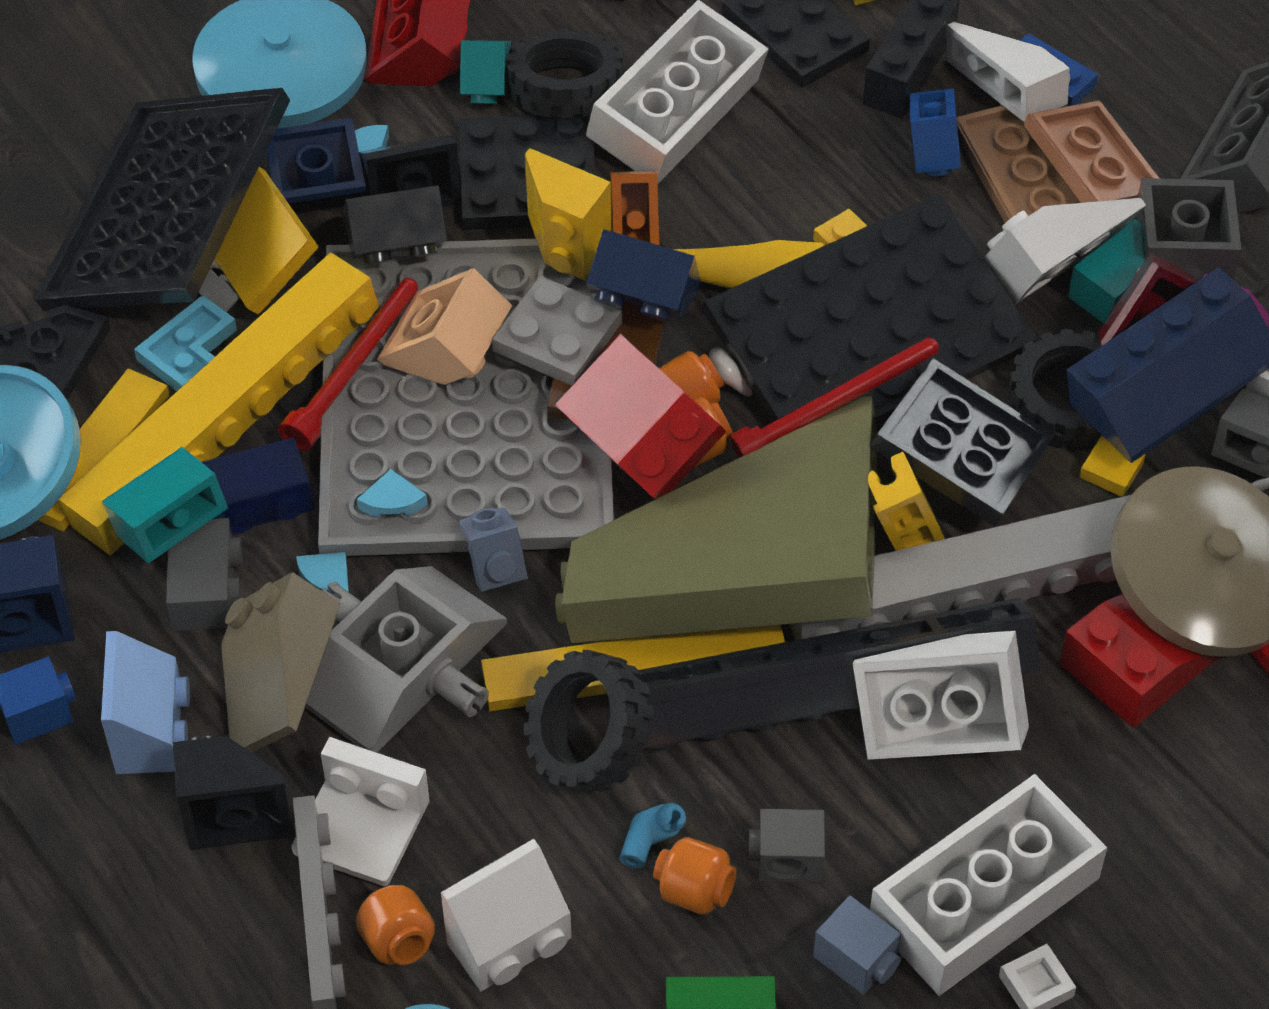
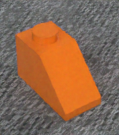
[610,171,659,245]

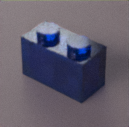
[202,437,313,532]

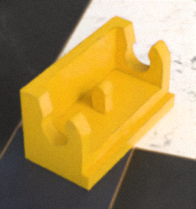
[868,452,945,551]

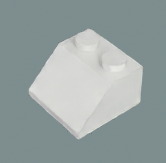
[441,839,571,992]

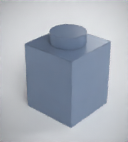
[813,895,901,995]

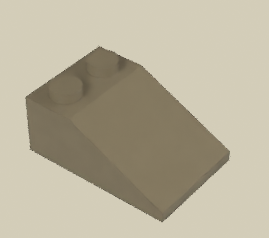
[221,572,341,753]

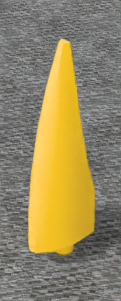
[674,240,823,289]

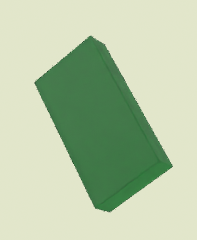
[666,976,776,1009]

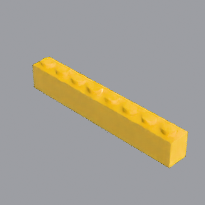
[58,252,379,556]

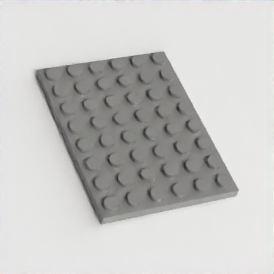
[318,239,614,556]

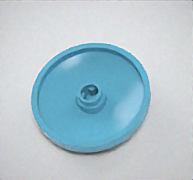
[192,0,367,129]
[0,365,81,540]

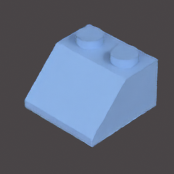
[101,631,190,774]

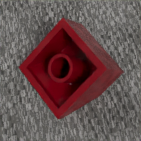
[1099,253,1197,345]

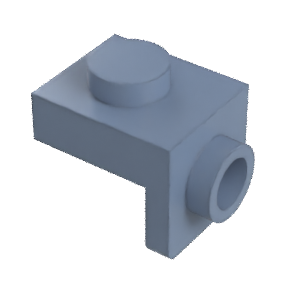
[459,508,528,592]

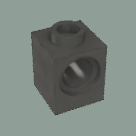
[749,809,825,883]

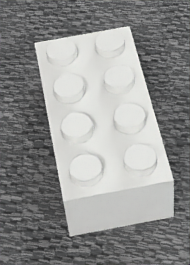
[586,0,768,184]
[870,774,1107,996]

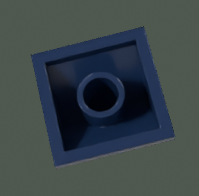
[266,118,366,204]

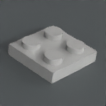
[492,276,622,386]

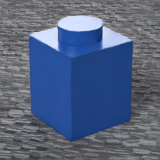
[0,656,76,745]

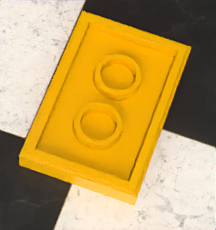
[215,167,318,315]

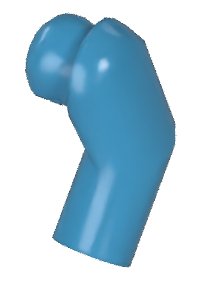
[619,803,686,869]

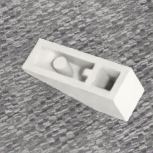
[946,22,1070,123]

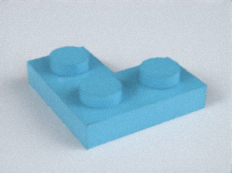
[134,295,237,391]

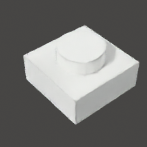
[999,944,1076,1009]

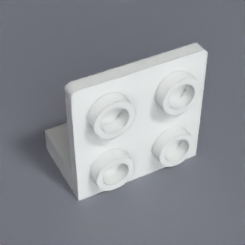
[292,737,429,886]

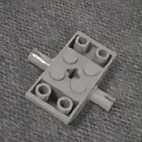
[305,566,507,753]

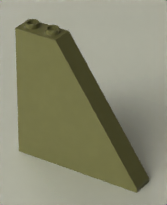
[555,396,878,643]

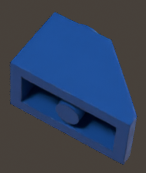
[910,88,961,176]

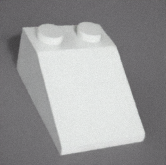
[984,198,1146,305]
[853,631,1029,760]

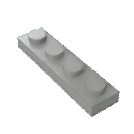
[293,796,346,1009]

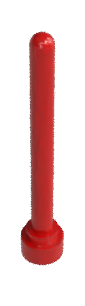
[278,278,418,451]
[729,338,939,458]

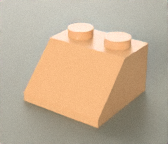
[377,268,512,385]

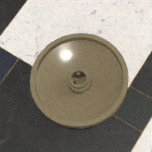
[1110,467,1269,657]

